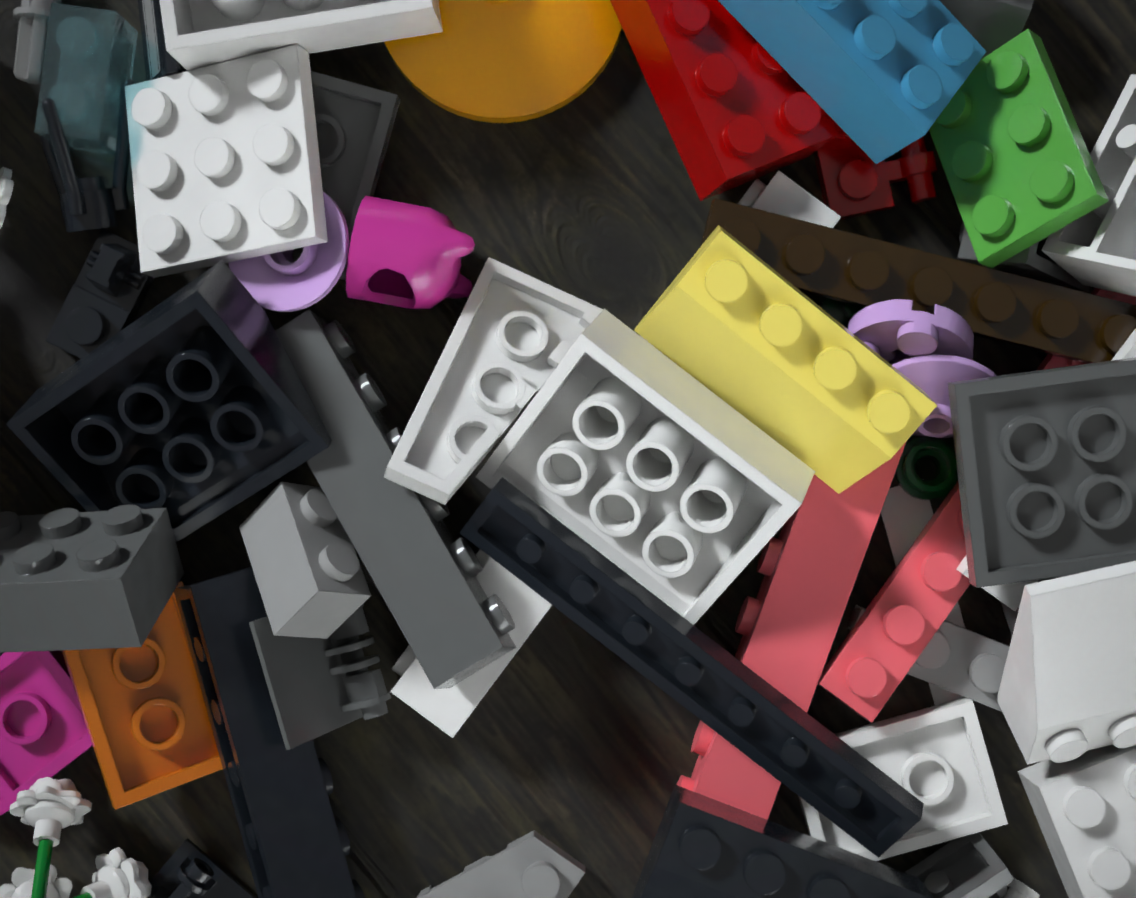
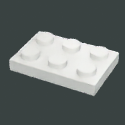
[798,697,1008,861]

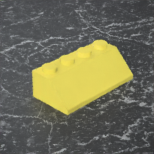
[634,225,937,494]

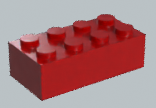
[610,0,839,201]

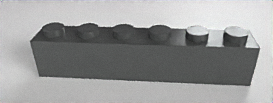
[275,309,516,689]

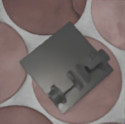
[249,603,391,750]

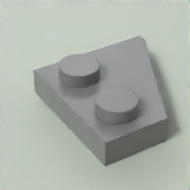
[416,830,585,898]

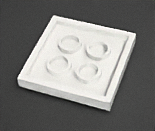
[125,44,328,278]

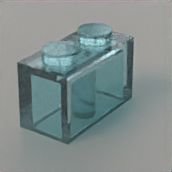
[34,3,138,154]

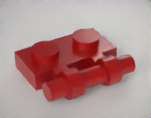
[813,118,938,220]

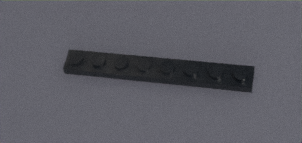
[460,477,924,858]

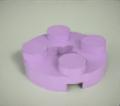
[848,299,974,365]

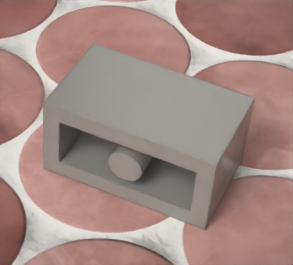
[239,482,371,639]

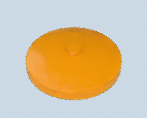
[384,0,623,123]

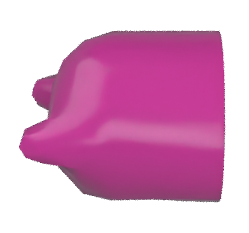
[346,196,475,309]

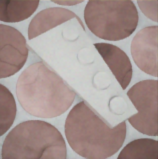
[384,257,603,505]

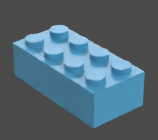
[718,0,986,164]

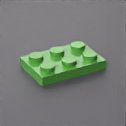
[929,29,1109,269]

